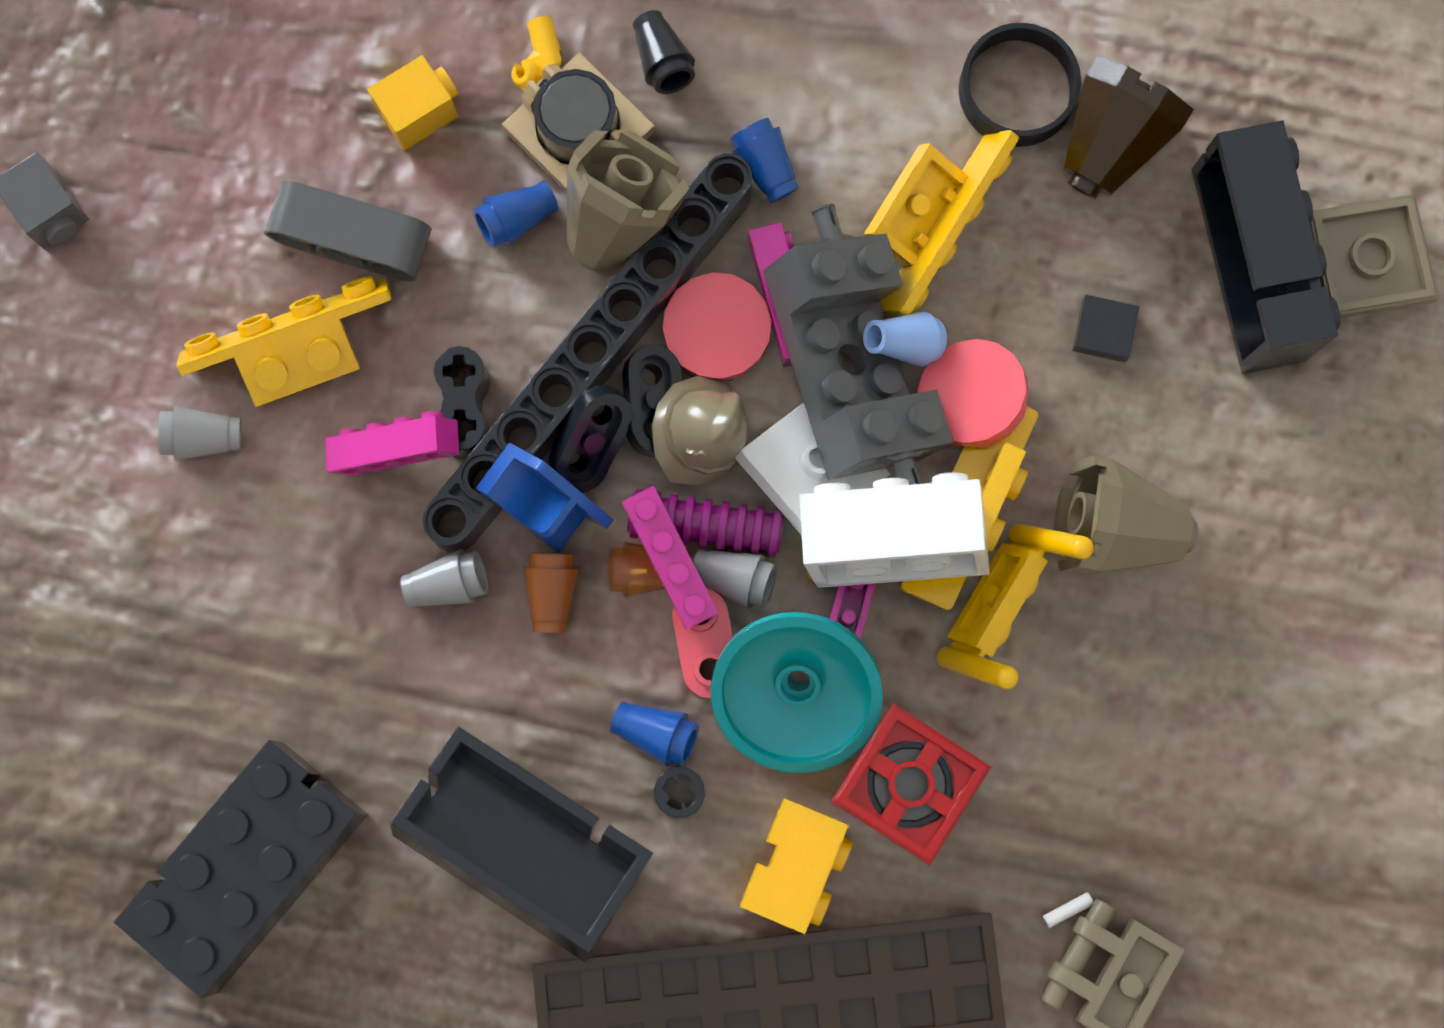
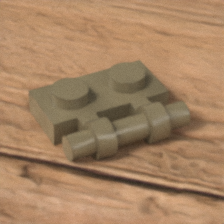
[1041,899,1185,1028]

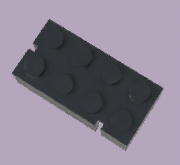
[1191,120,1340,374]
[390,726,653,962]
[114,740,368,999]

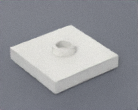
[735,403,890,536]

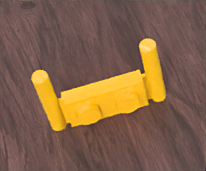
[936,523,1094,689]

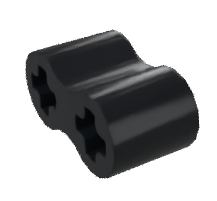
[434,346,490,460]

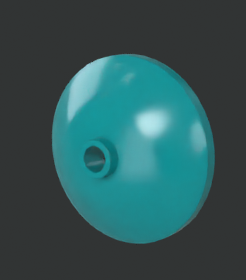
[711,612,883,773]

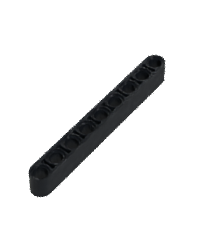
[423,153,752,553]

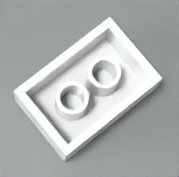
[800,473,990,588]

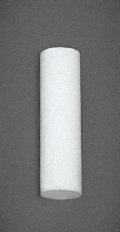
[1042,892,1094,929]

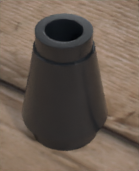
[633,10,695,95]

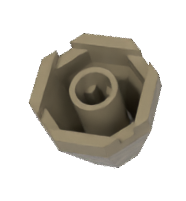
[567,130,689,271]
[1054,455,1198,575]

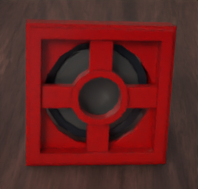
[830,703,991,866]

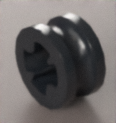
[654,767,705,818]

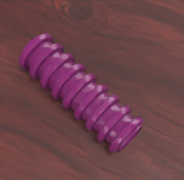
[627,488,784,558]

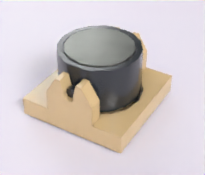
[502,52,655,193]

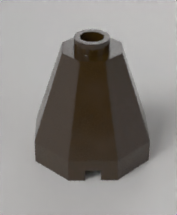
[1063,55,1194,199]

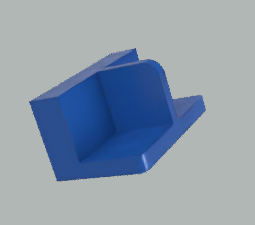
[476,442,613,553]

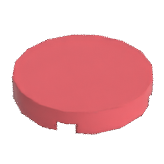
[662,272,772,382]
[917,339,1029,448]

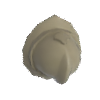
[651,376,749,486]

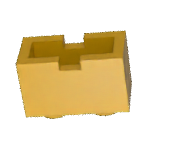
[740,798,853,934]

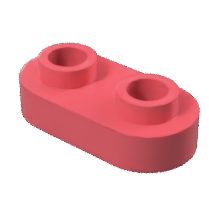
[672,588,733,700]

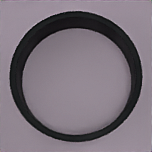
[959,23,1081,147]

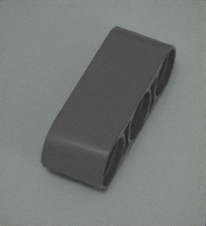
[264,181,432,282]

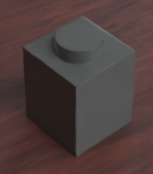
[0,151,89,249]

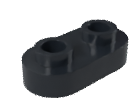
[622,344,682,457]
[549,385,633,493]

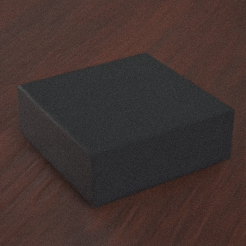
[1072,295,1139,362]

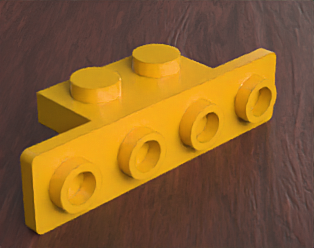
[864,130,1019,317]
[177,276,392,407]
[900,407,1038,611]

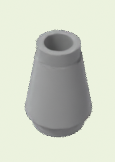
[158,405,242,461]
[401,549,489,608]
[693,549,777,609]

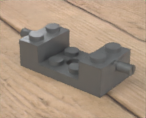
[763,204,954,485]

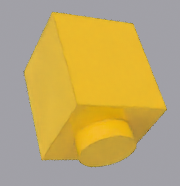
[367,55,459,151]

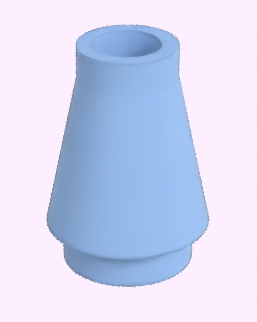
[863,312,947,367]

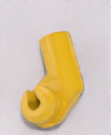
[511,16,563,91]

